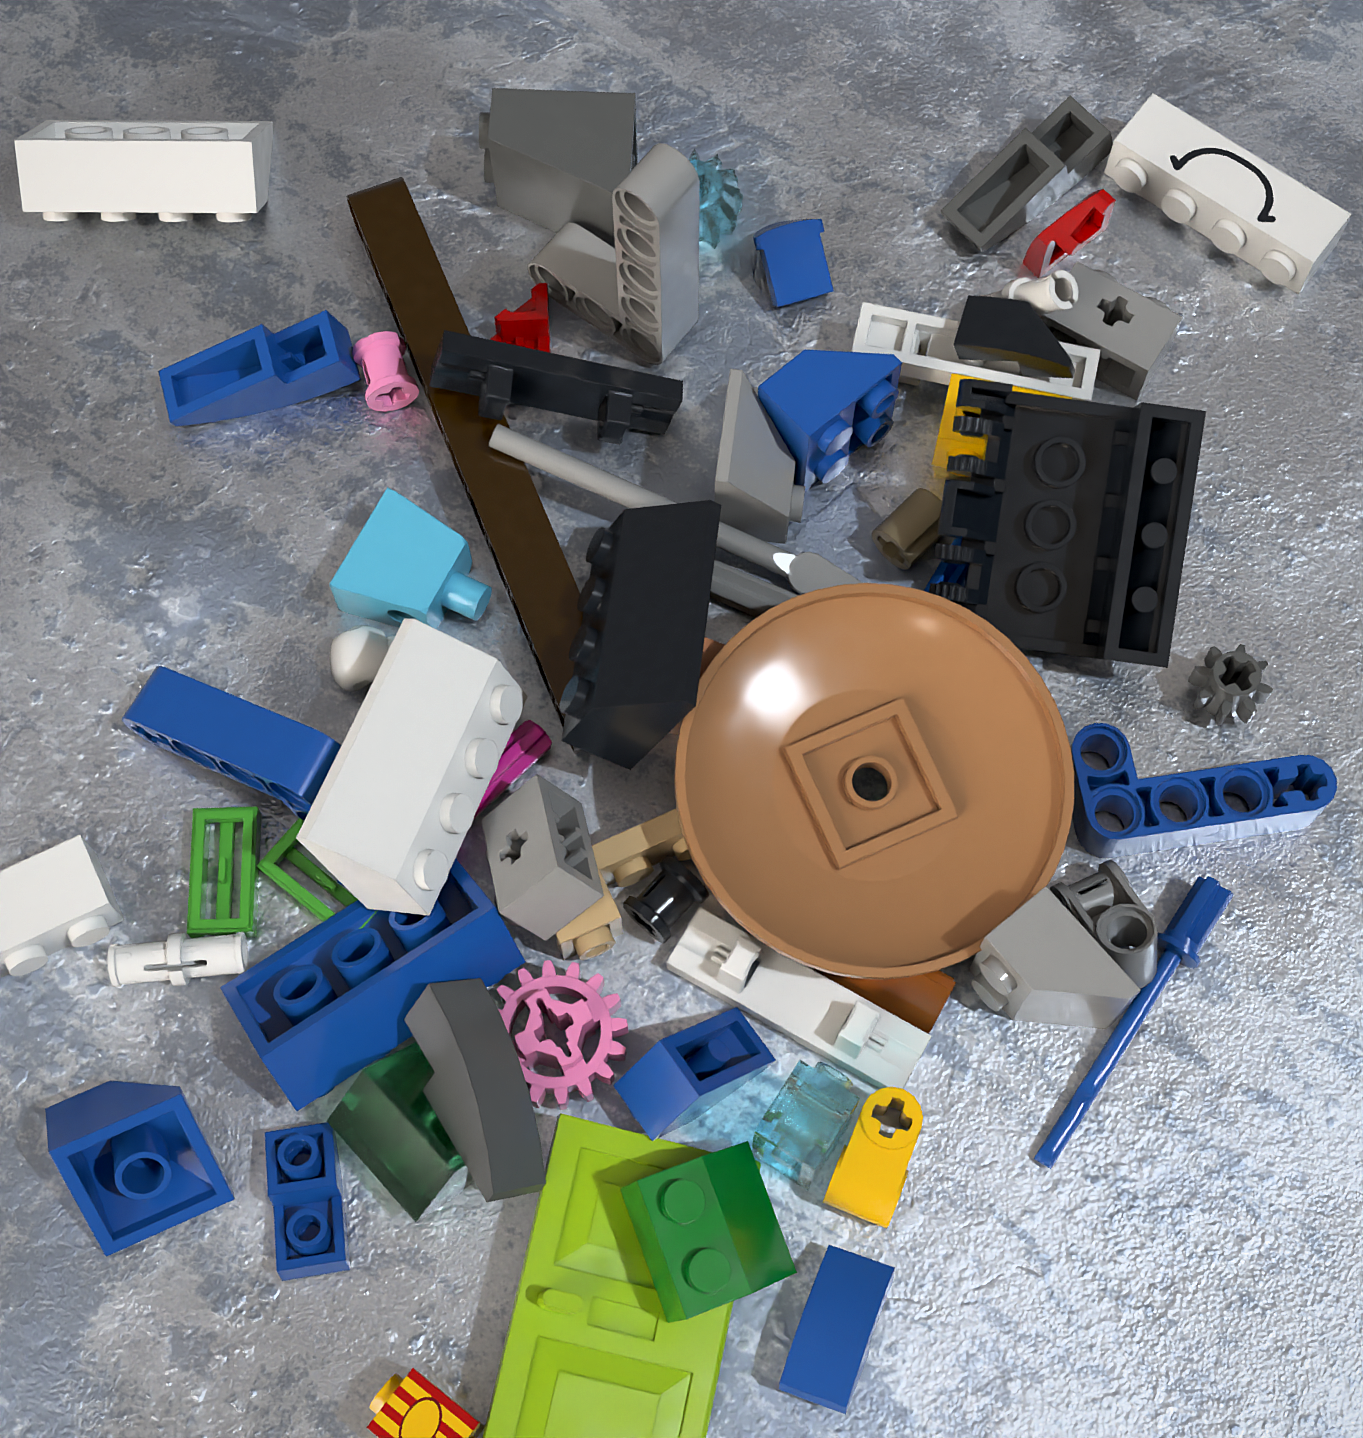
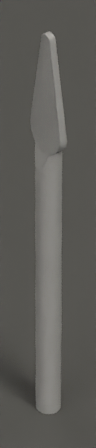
[489,424,863,595]

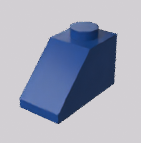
[613,1007,776,1141]

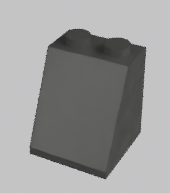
[479,88,638,248]

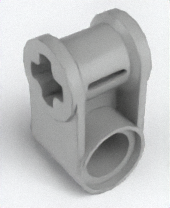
[1050,859,1158,989]

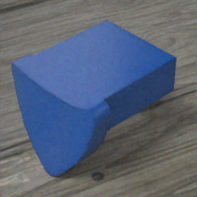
[753,219,834,307]

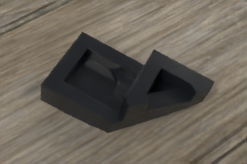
[953,295,1075,378]

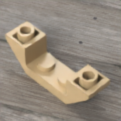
[555,808,691,960]

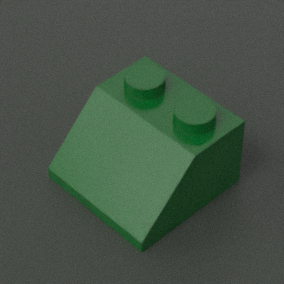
[620,1141,797,1323]

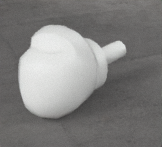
[329,625,395,692]

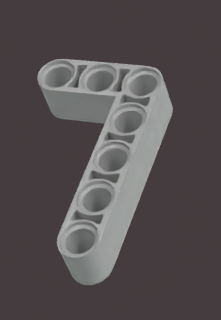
[527,143,700,365]

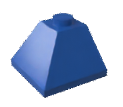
[45,1080,235,1257]

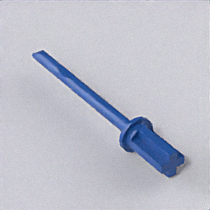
[1034,876,1233,1169]

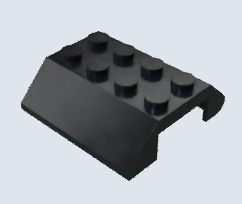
[929,379,1206,668]

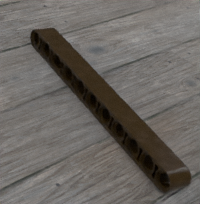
[346,177,584,754]

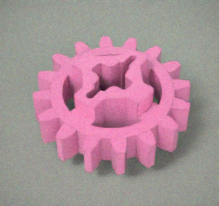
[497,960,629,1110]

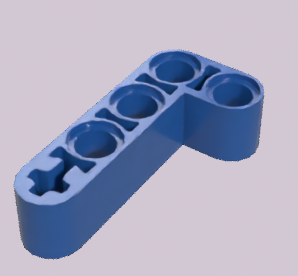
[122,666,342,821]
[1070,723,1337,858]

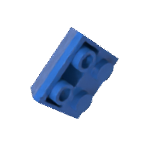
[758,349,902,492]

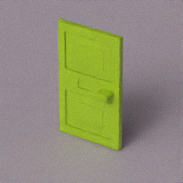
[482,1113,761,1438]

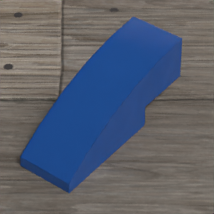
[158,310,361,427]

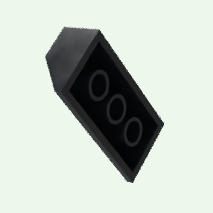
[560,500,722,770]

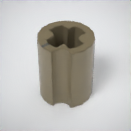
[872,488,943,570]

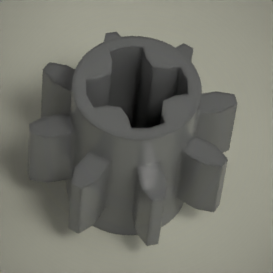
[1188,644,1273,726]

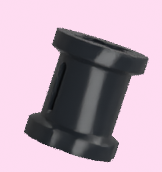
[623,856,709,944]

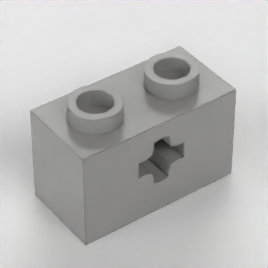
[1041,261,1183,400]
[481,774,604,941]

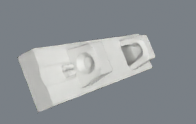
[851,302,1101,402]
[667,907,932,1089]

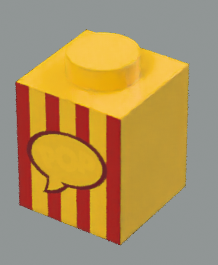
[366,1368,485,1438]

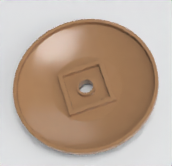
[674,583,1074,980]

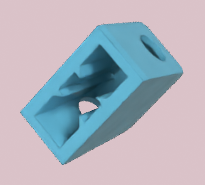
[329,487,492,629]

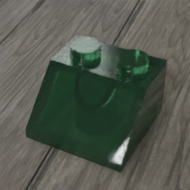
[327,1041,474,1222]

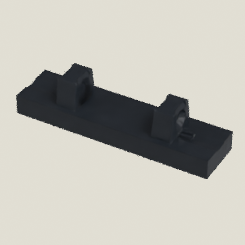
[429,330,683,445]

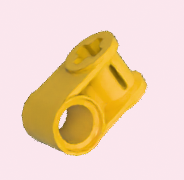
[822,1087,923,1229]

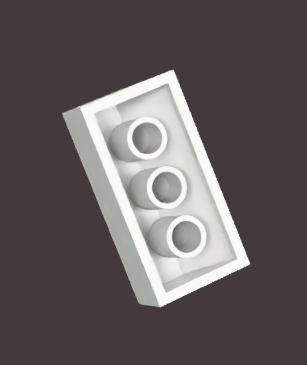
[14,120,273,222]
[296,618,528,916]

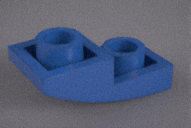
[265,1122,351,1281]
[779,1245,895,1415]

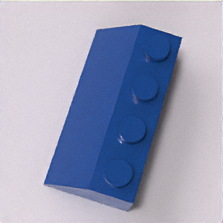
[220,858,526,1112]

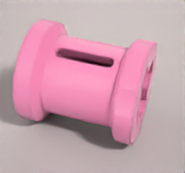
[352,331,419,412]

